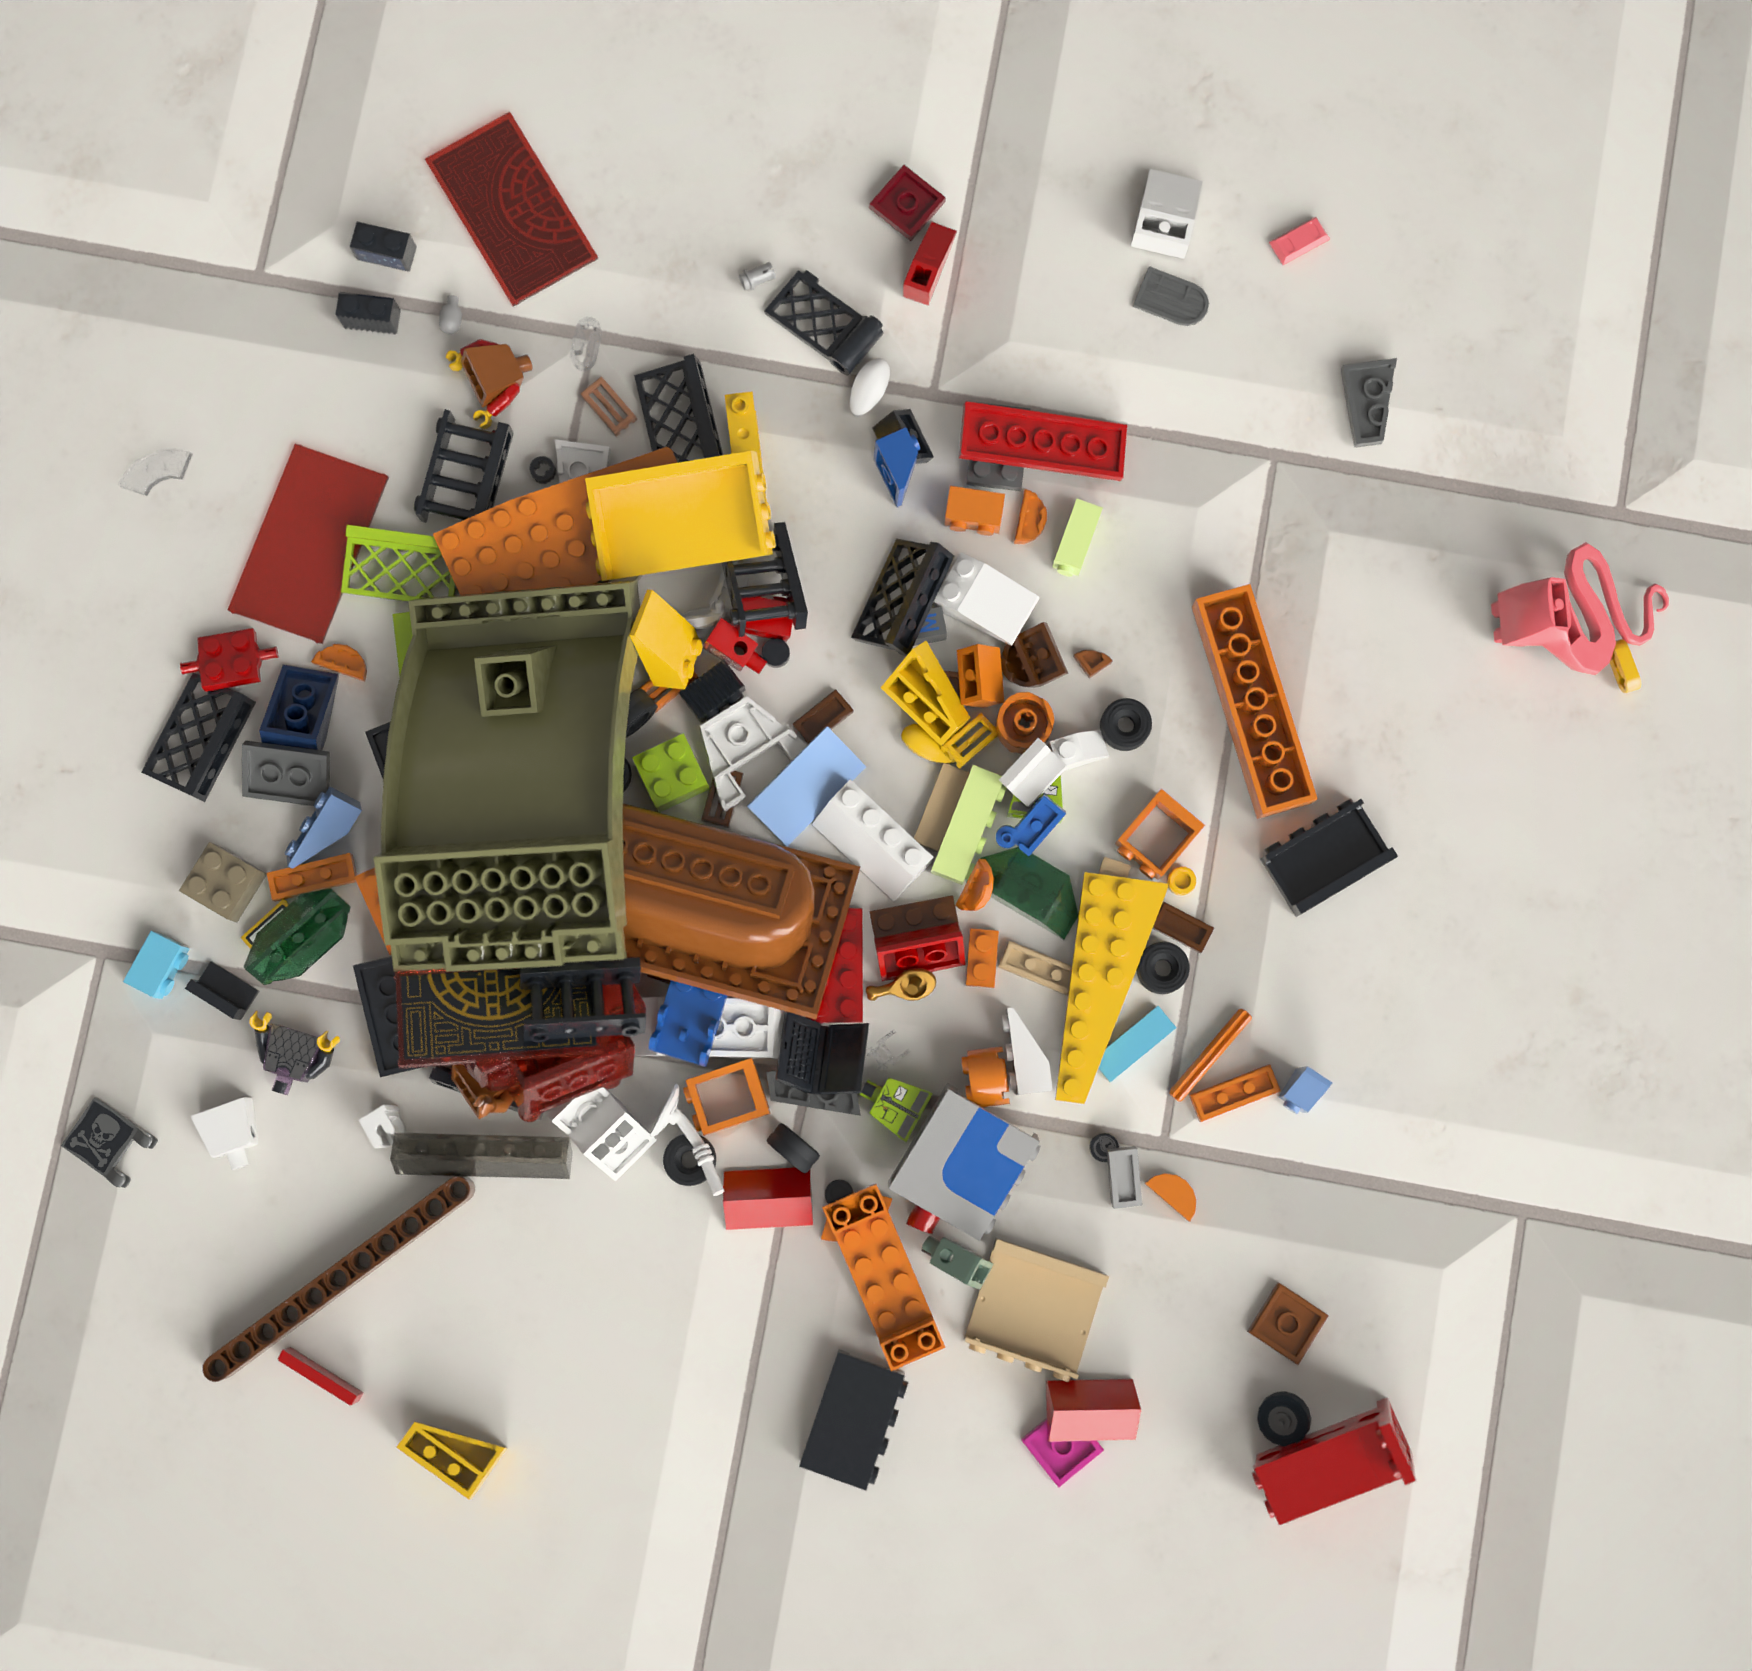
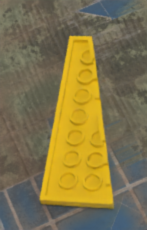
[1055,872,1168,1104]

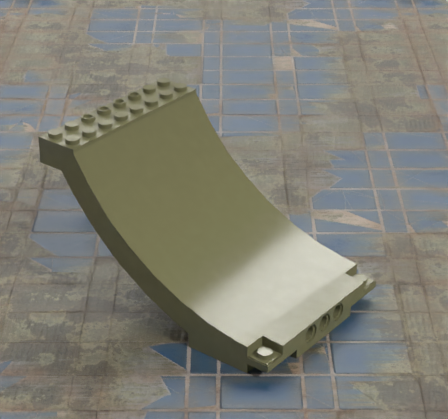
[373,581,640,972]

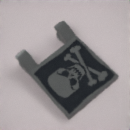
[61,1097,158,1188]

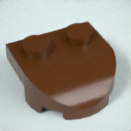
[1001,622,1068,688]

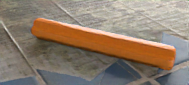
[1169,1008,1252,1102]

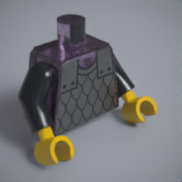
[250,1010,340,1095]

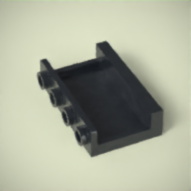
[1260,798,1398,917]
[799,1349,908,1491]

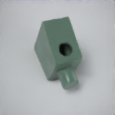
[921,1236,994,1290]

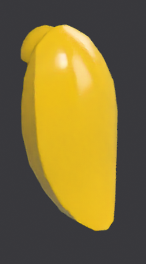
[901,724,962,763]

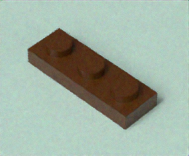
[869,895,959,938]

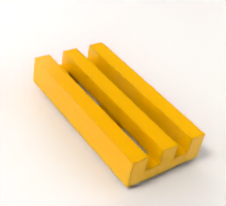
[941,713,998,769]

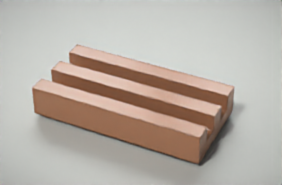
[580,377,637,437]

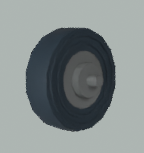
[1257,1391,1311,1446]

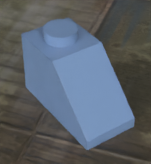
[1278,1066,1332,1114]

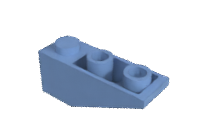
[285,787,362,869]

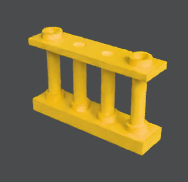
[725,391,767,502]

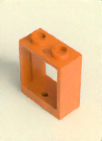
[1115,789,1205,880]
[683,1058,771,1136]

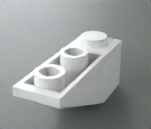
[1001,1007,1053,1095]

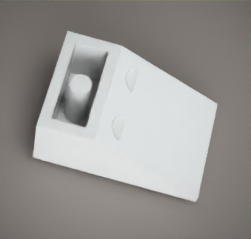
[1131,169,1203,259]

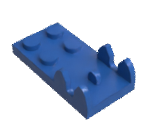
[648,980,728,1067]

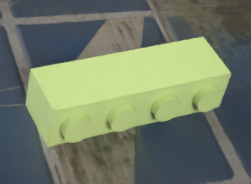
[931,765,1007,885]

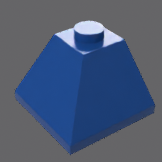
[873,428,920,507]

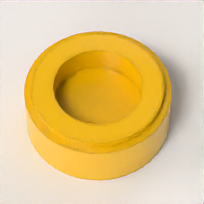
[1167,866,1196,896]

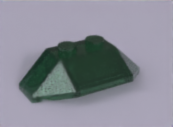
[966,847,1078,940]
[243,888,351,985]

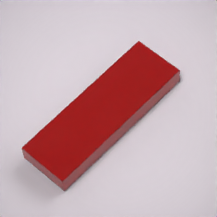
[277,1347,364,1405]

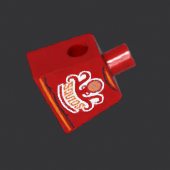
[703,618,768,674]

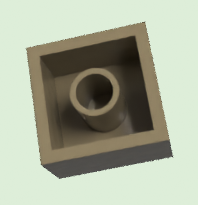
[179,842,267,923]

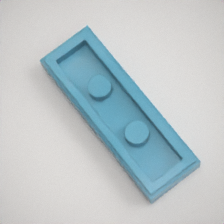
[1098,1006,1176,1083]

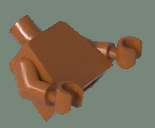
[441,1053,527,1119]

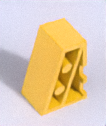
[396,1422,507,1500]

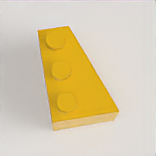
[880,641,971,746]

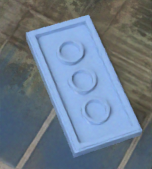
[747,726,866,846]

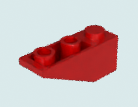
[903,222,957,306]

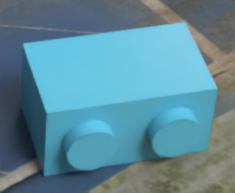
[123,931,190,999]

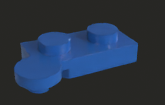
[996,794,1066,856]

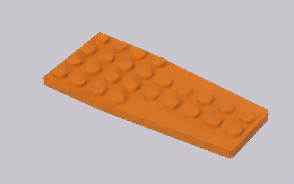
[433,447,678,595]

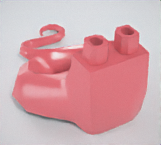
[1491,542,1669,675]

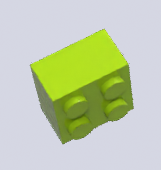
[632,733,710,813]

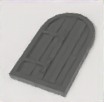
[1133,266,1209,326]

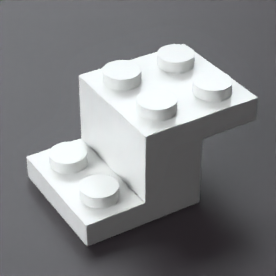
[547,1074,657,1181]

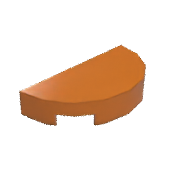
[1014,489,1047,544]
[311,644,367,682]
[955,859,993,911]
[1144,1173,1196,1222]

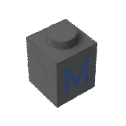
[914,607,947,646]

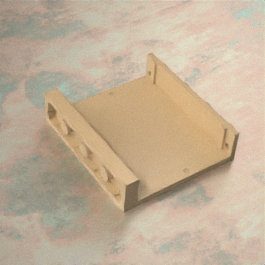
[964,1238,1109,1382]

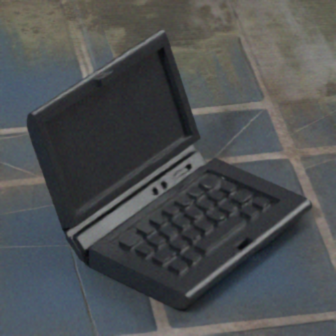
[775,1011,869,1094]

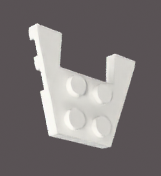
[699,696,807,812]

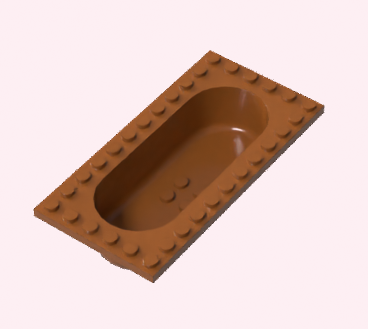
[623,803,861,1019]

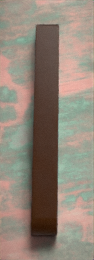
[202,1176,475,1382]

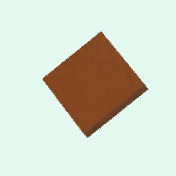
[1247,1282,1329,1365]

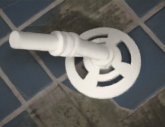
[649,1084,724,1196]

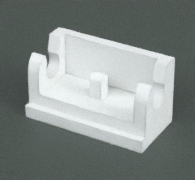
[359,1105,406,1148]

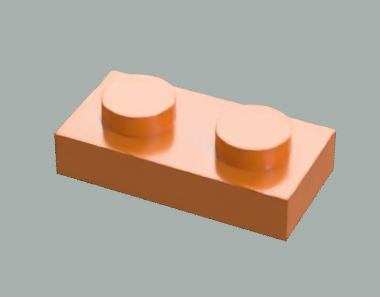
[966,928,999,988]

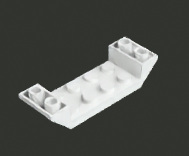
[631,997,804,1059]

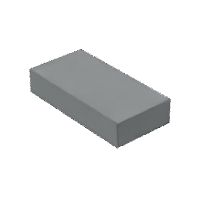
[1106,1146,1142,1209]

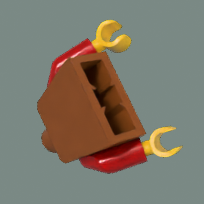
[446,339,532,429]

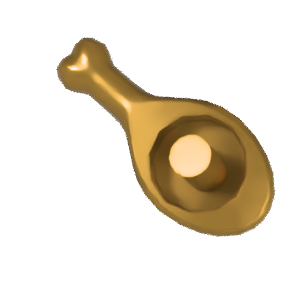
[866,968,937,1001]

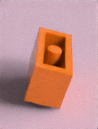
[944,486,1005,536]
[957,644,1005,708]

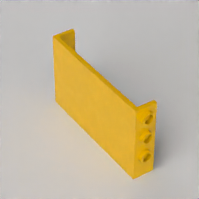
[585,451,776,581]

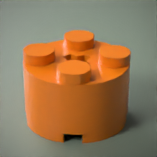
[995,692,1054,754]
[961,1046,1010,1108]

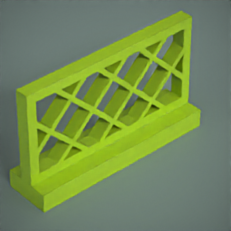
[341,525,456,602]

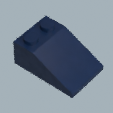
[259,664,339,751]

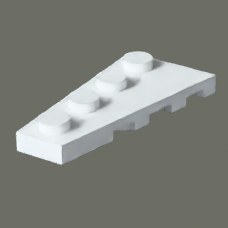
[555,439,611,483]

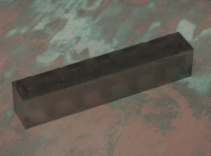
[390,1133,573,1179]

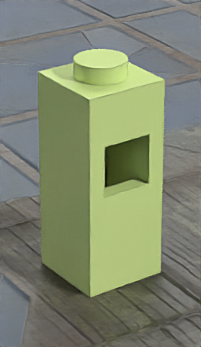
[1052,499,1103,577]

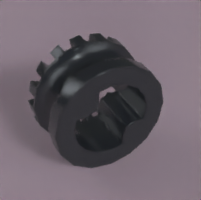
[529,456,556,484]

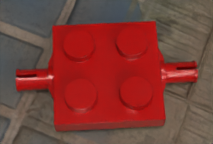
[180,628,279,692]

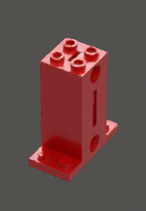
[1252,1397,1417,1526]

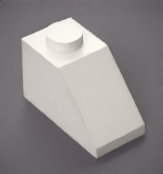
[1048,730,1109,771]

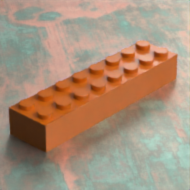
[1192,584,1318,819]

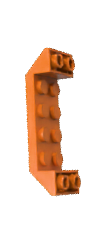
[822,1184,946,1371]

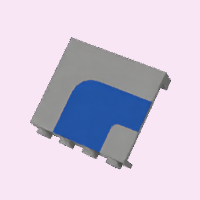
[888,1083,1041,1241]

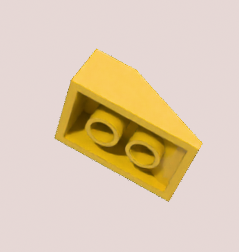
[629,589,702,689]

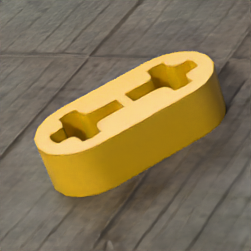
[1609,639,1641,693]

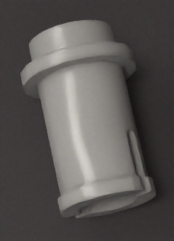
[739,262,776,291]

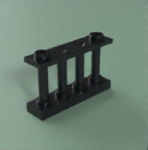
[414,409,514,523]
[722,522,808,637]
[520,957,646,1042]

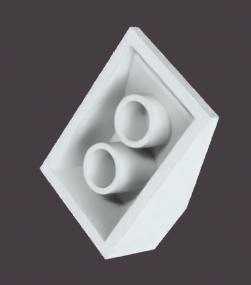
[934,552,1039,646]

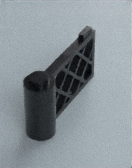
[764,270,884,376]

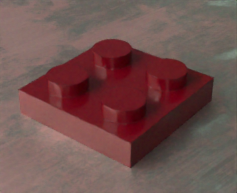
[869,164,946,241]

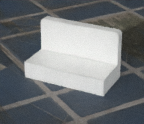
[999,738,1067,807]

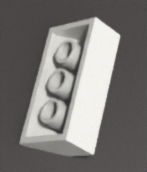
[812,779,933,902]

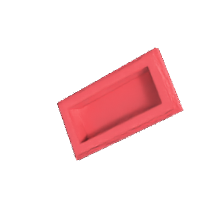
[1269,217,1330,265]

